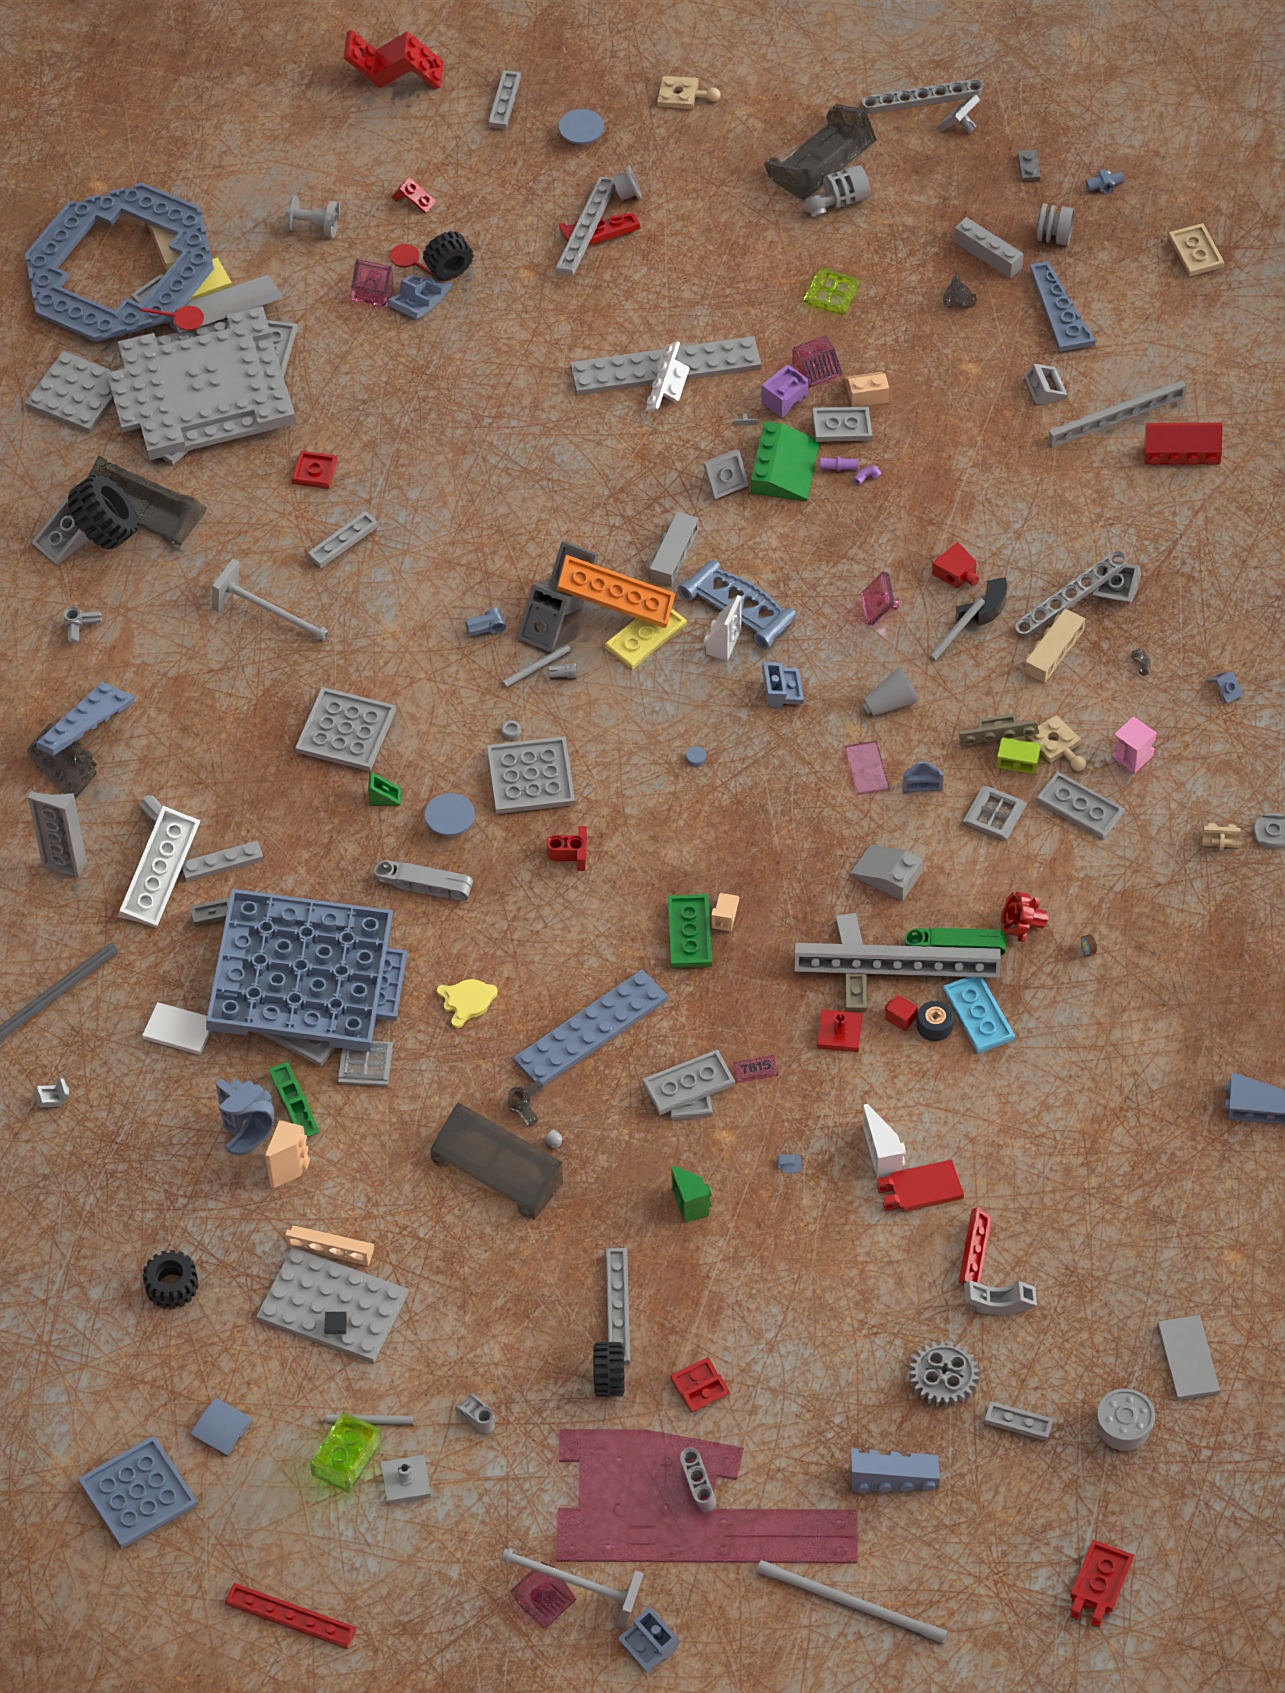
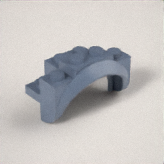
[216,1078,274,1155]

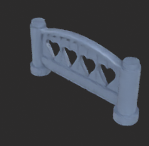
[677,559,797,650]

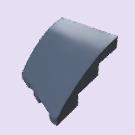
[387,275,452,319]

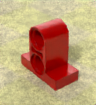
[547,826,587,871]

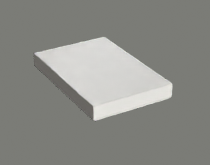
[142,1002,211,1055]

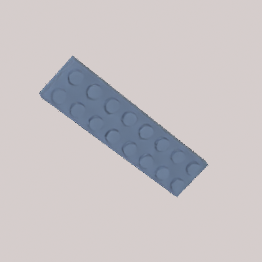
[513,969,668,1089]

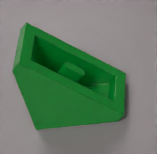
[368,772,401,806]

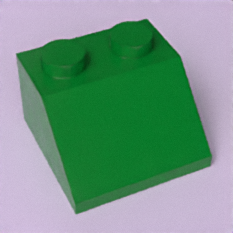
[671,1166,712,1223]

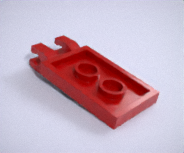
[877,1159,964,1212]
[1070,1540,1135,1628]

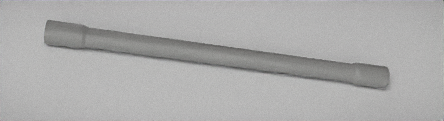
[757,1560,948,1644]

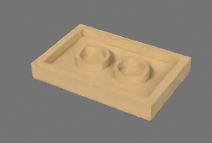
[1169,223,1224,276]

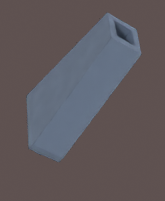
[1224,1073,1285,1124]

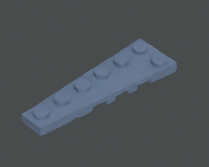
[1030,261,1096,352]
[36,682,135,755]

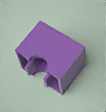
[762,364,808,418]

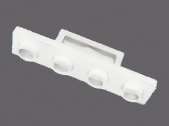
[646,341,689,412]

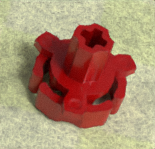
[1001,891,1048,942]

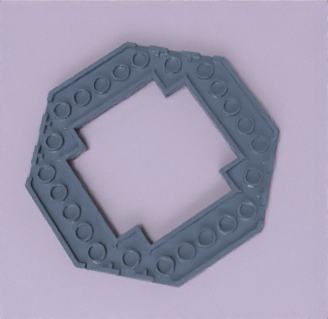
[25,183,214,342]

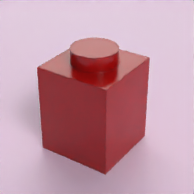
[885,995,918,1032]

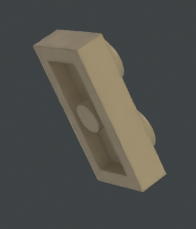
[846,973,867,1012]

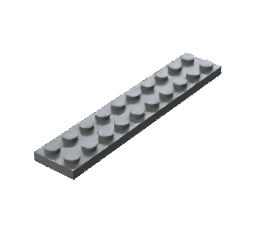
[571,336,761,395]

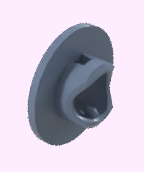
[559,109,604,145]
[425,793,475,836]

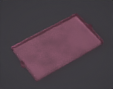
[845,740,890,795]

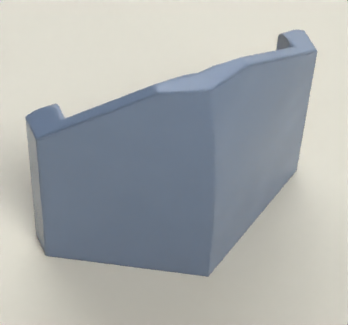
[902,761,943,792]

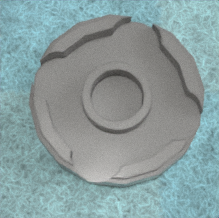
[1253,812,1285,849]

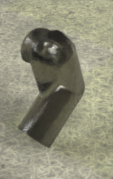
[1131,648,1151,676]

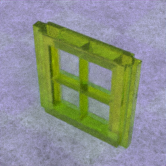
[804,268,861,314]

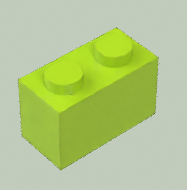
[997,738,1041,775]

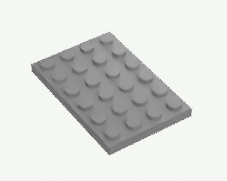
[256,1247,409,1363]

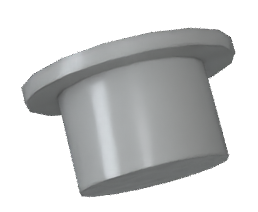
[613,165,642,201]

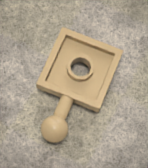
[657,76,721,109]
[1025,715,1086,771]

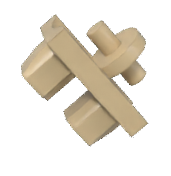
[1203,823,1241,851]

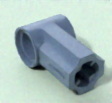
[465,608,506,636]

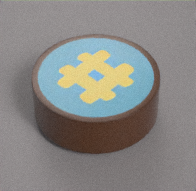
[1081,934,1097,956]

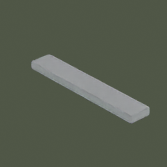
[606,1248,630,1365]

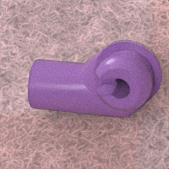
[853,465,881,485]

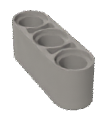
[680,1447,716,1512]

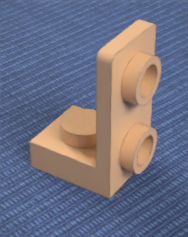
[712,893,739,932]

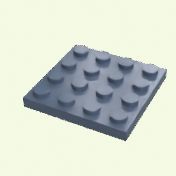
[78,1436,198,1549]

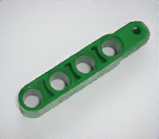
[904,928,1006,956]

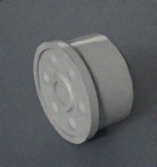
[1097,1388,1155,1451]

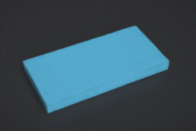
[943,977,1015,1054]

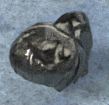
[943,271,977,309]

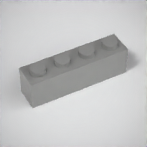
[954,217,1023,279]
[648,512,699,587]

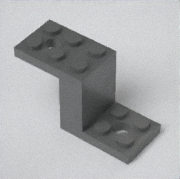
[517,540,599,652]

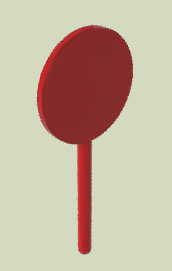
[390,244,440,280]
[140,306,204,330]

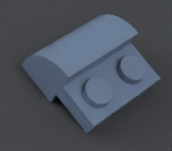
[762,662,804,708]
[618,1606,679,1673]

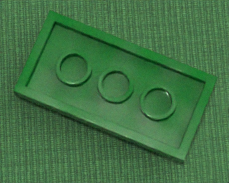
[668,894,712,968]

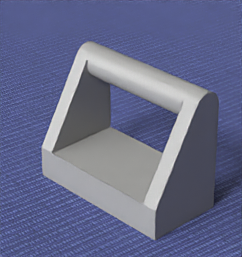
[1024,364,1068,405]

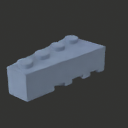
[850,1448,940,1493]

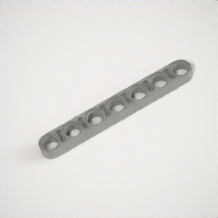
[862,79,983,114]
[1015,551,1127,638]

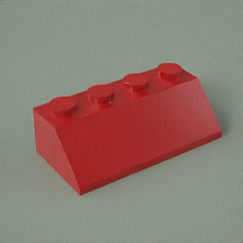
[1143,422,1223,465]

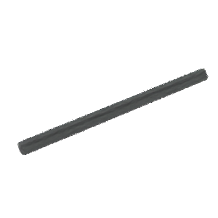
[0,943,118,1040]

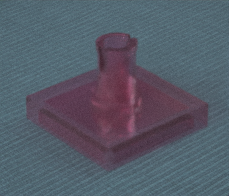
[860,571,900,626]

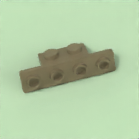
[958,713,1039,745]

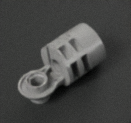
[801,165,870,218]

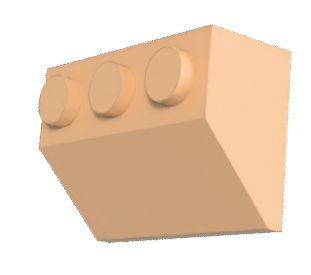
[265,1120,310,1188]

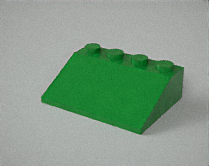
[751,421,820,501]

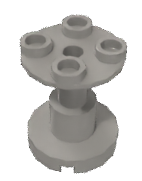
[285,195,340,238]

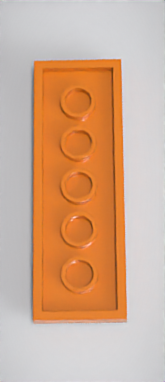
[556,555,675,629]

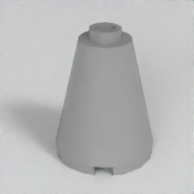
[862,668,919,716]

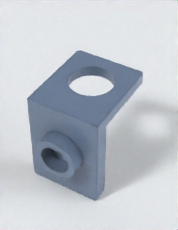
[1207,671,1243,703]

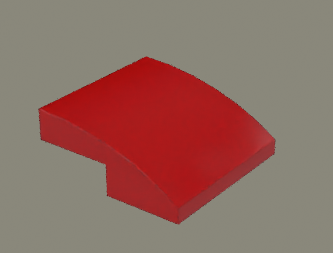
[670,1357,730,1412]

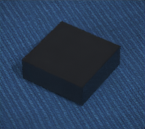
[324,1312,347,1334]

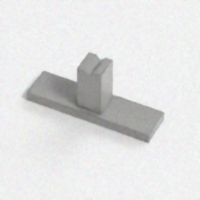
[733,413,758,425]

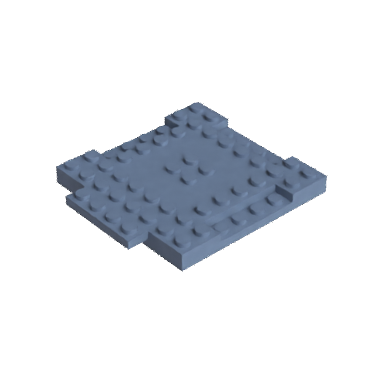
[206,889,407,1052]

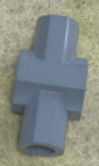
[1086,169,1124,194]

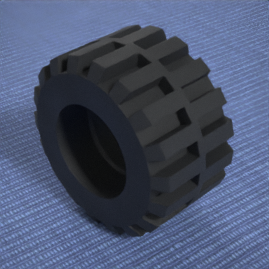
[423,231,474,281]
[143,1250,198,1309]
[593,1342,625,1397]

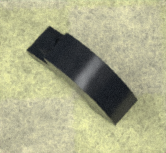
[955,577,1007,626]

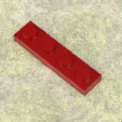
[958,1207,992,1286]

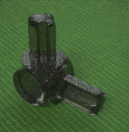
[506,1080,544,1126]

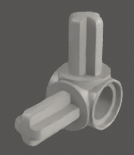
[63,606,102,644]

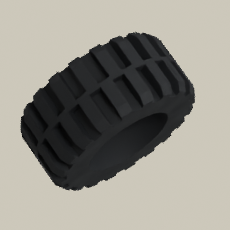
[68,474,139,549]

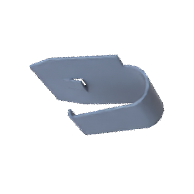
[777,1155,802,1173]

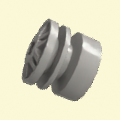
[1036,203,1075,246]

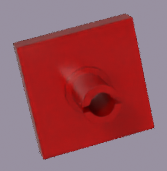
[817,1009,863,1052]

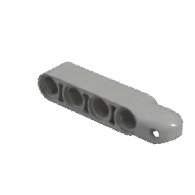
[374,860,473,901]

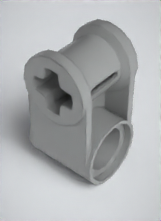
[455,1393,495,1434]

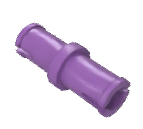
[819,457,858,472]

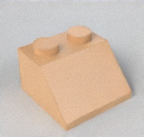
[844,372,889,407]

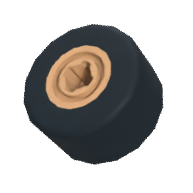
[917,1001,954,1041]

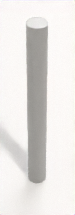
[930,597,985,660]
[502,644,571,688]
[326,1414,414,1425]

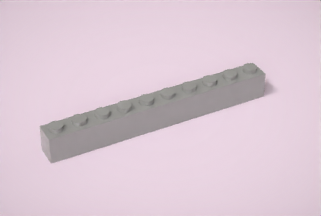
[795,943,1001,978]

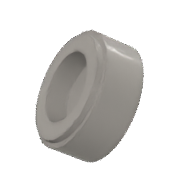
[502,720,521,740]

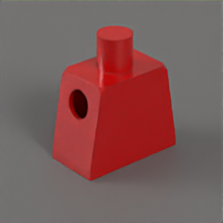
[932,542,980,588]

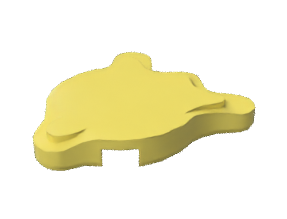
[437,979,497,1029]

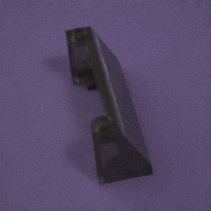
[764,104,877,200]
[88,456,207,544]
[430,1102,563,1220]

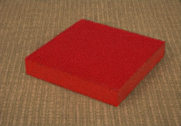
[292,451,338,489]

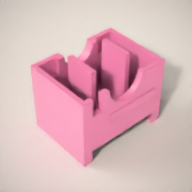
[1112,716,1157,774]

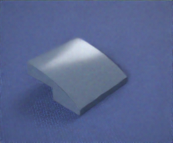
[191,1398,253,1456]

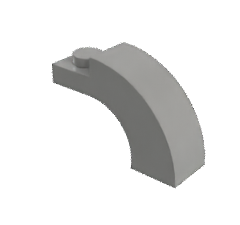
[964,1280,1037,1315]

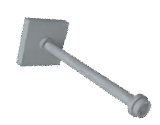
[212,559,329,641]
[501,1548,644,1629]

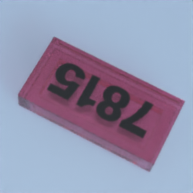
[733,1055,778,1083]

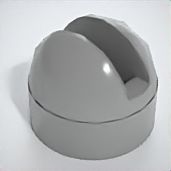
[544,1129,562,1148]

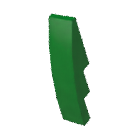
[269,1062,319,1138]

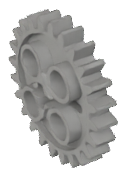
[909,1340,980,1407]

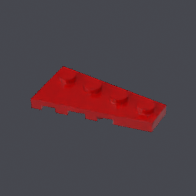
[559,213,640,245]

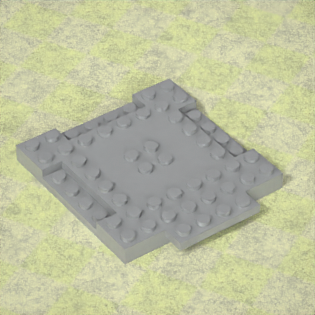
[107,306,297,460]

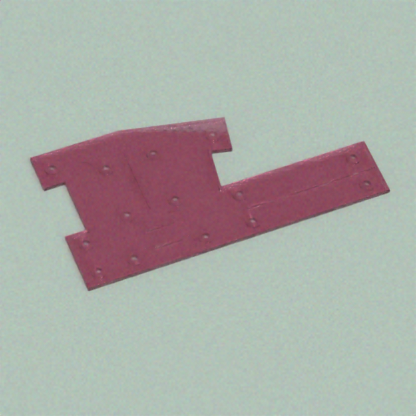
[556,1429,858,1564]

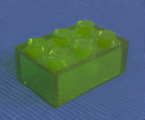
[310,1411,383,1494]

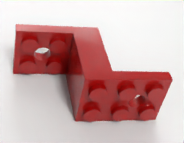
[343,29,443,90]

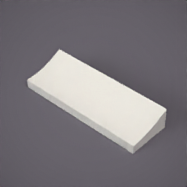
[118,806,200,928]

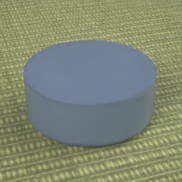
[686,746,706,767]

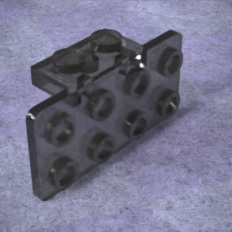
[27,723,97,799]

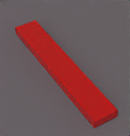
[225,1583,356,1649]

